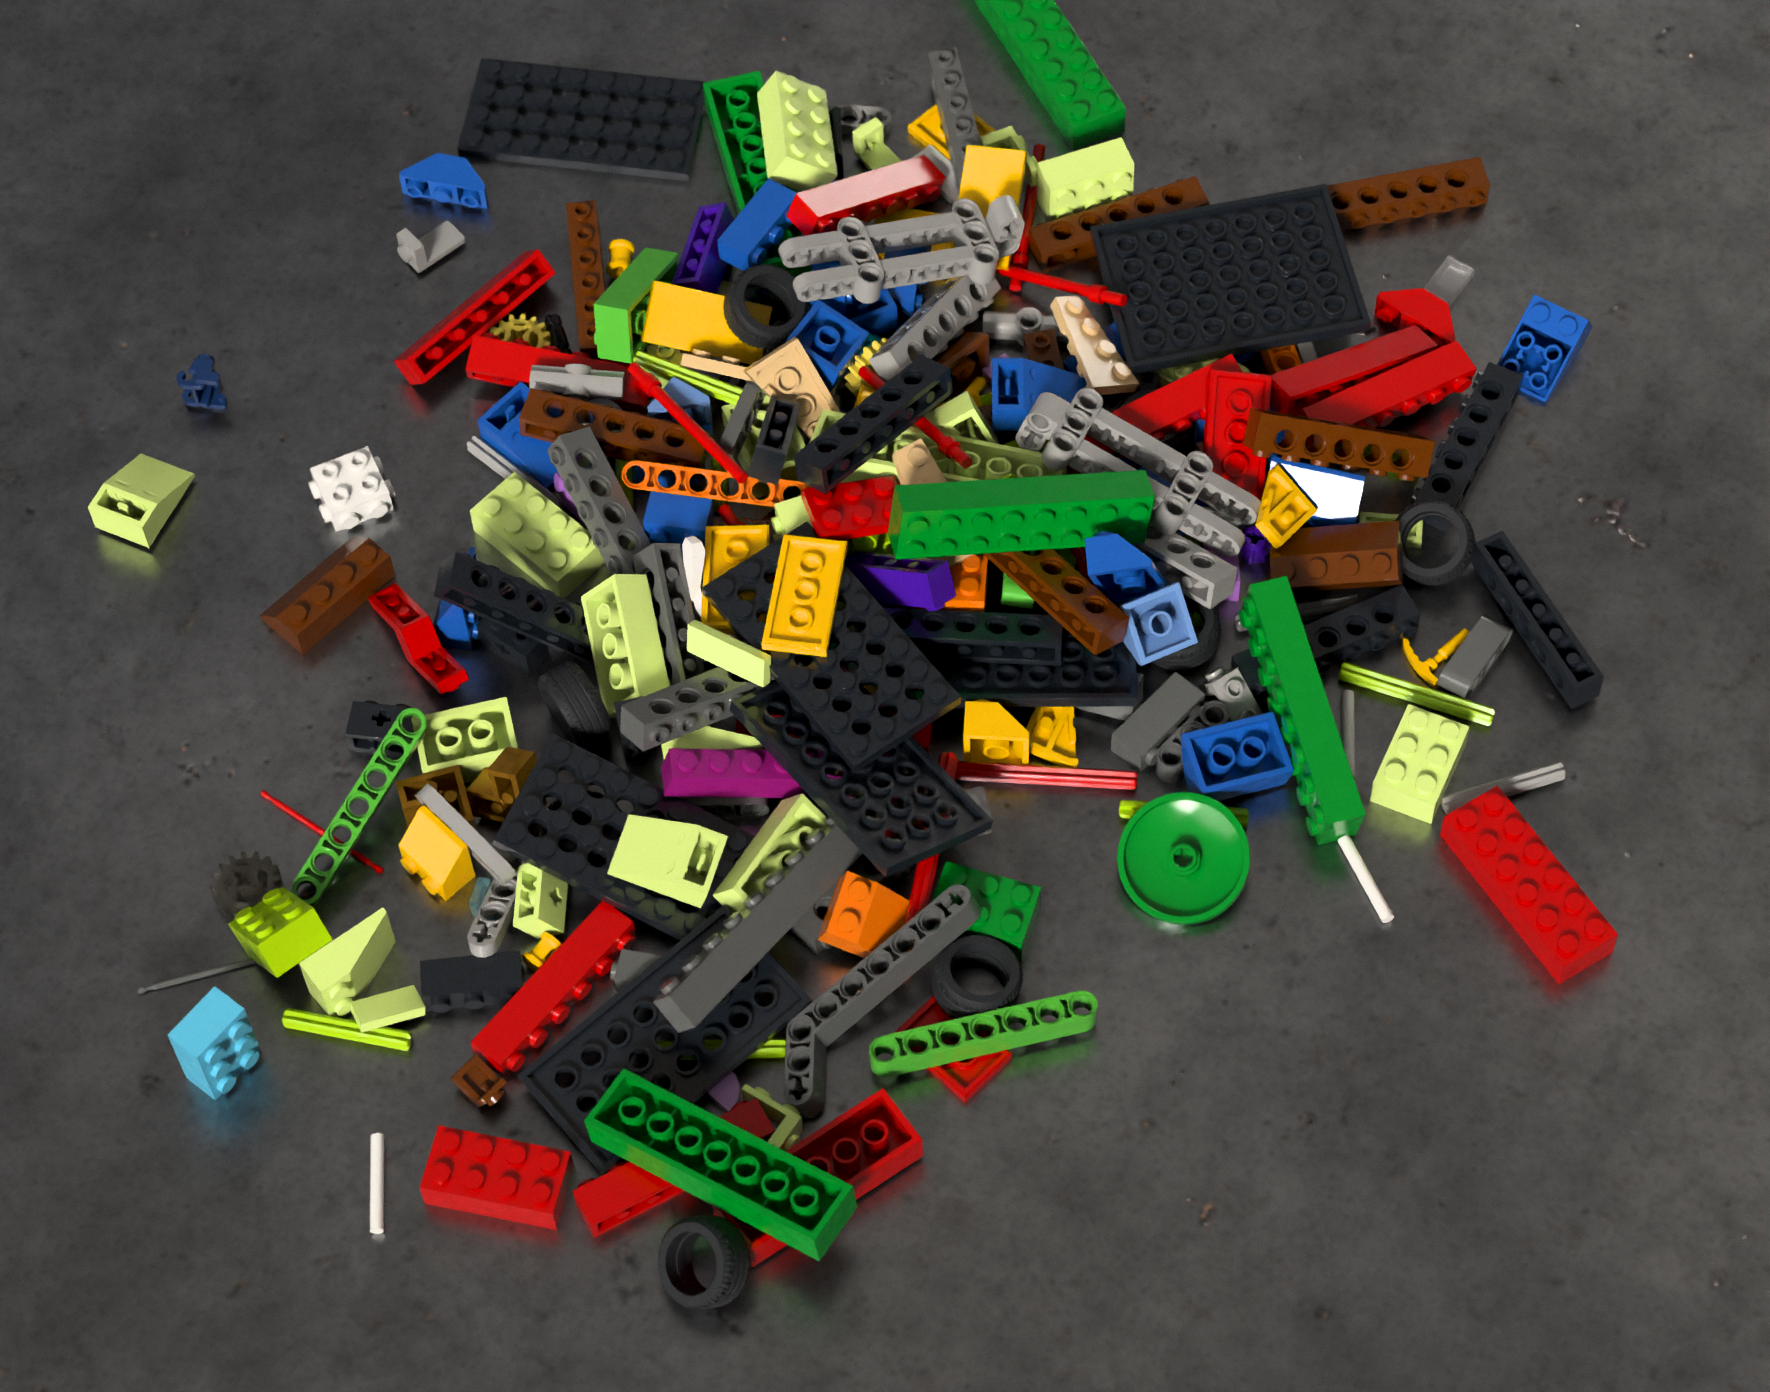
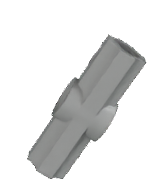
[983,307,1069,346]
[529,364,625,401]

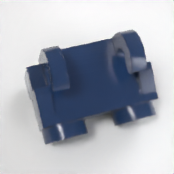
[176,354,228,409]

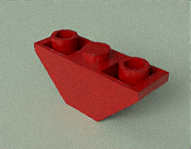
[1374,288,1456,349]

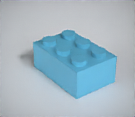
[167,986,262,1101]

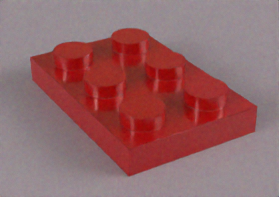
[801,475,897,540]

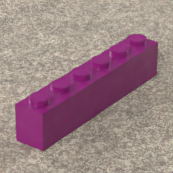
[661,748,848,798]

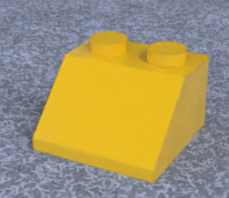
[963,699,1029,765]
[399,805,475,901]

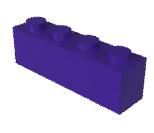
[672,202,735,294]
[845,551,956,611]

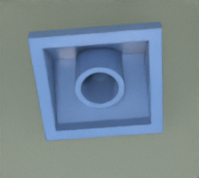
[648,376,714,436]
[1120,582,1198,666]

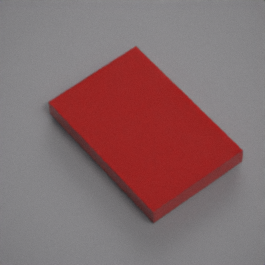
[894,995,1012,1103]

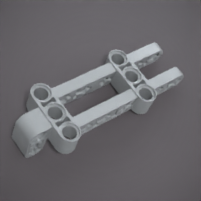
[778,196,1025,304]
[1015,388,1261,557]

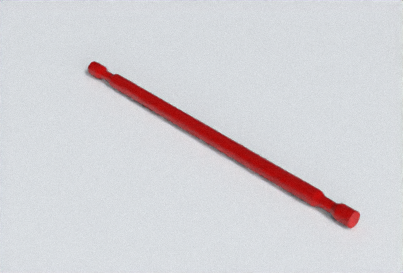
[260,790,384,874]

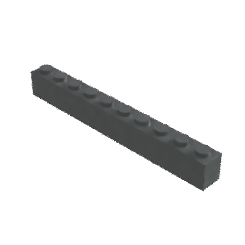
[653,795,880,1033]

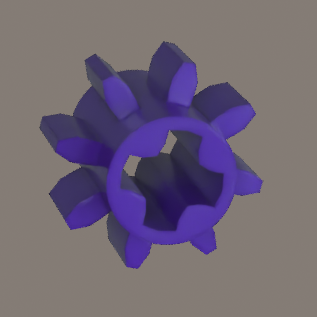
[1238,526,1271,565]

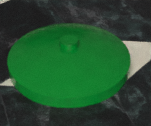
[1117,792,1251,925]

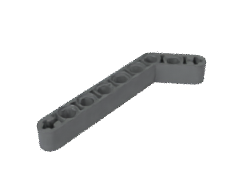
[784,884,981,1118]

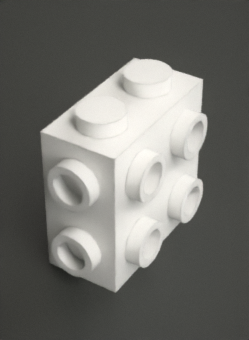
[308,446,395,532]

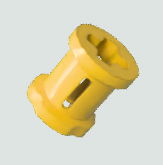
[606,239,635,279]
[522,932,561,972]

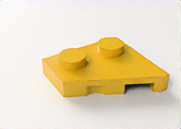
[1255,465,1317,549]
[1026,707,1078,767]

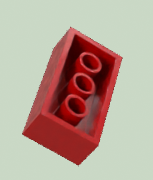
[419,1125,575,1230]

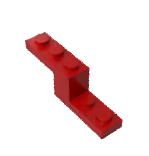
[368,583,469,694]

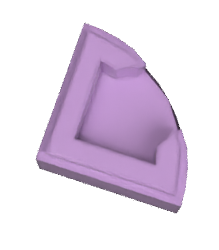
[706,1071,740,1113]

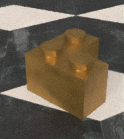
[466,747,547,822]
[395,765,476,830]

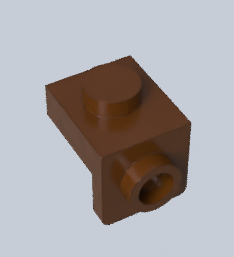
[449,1054,508,1108]

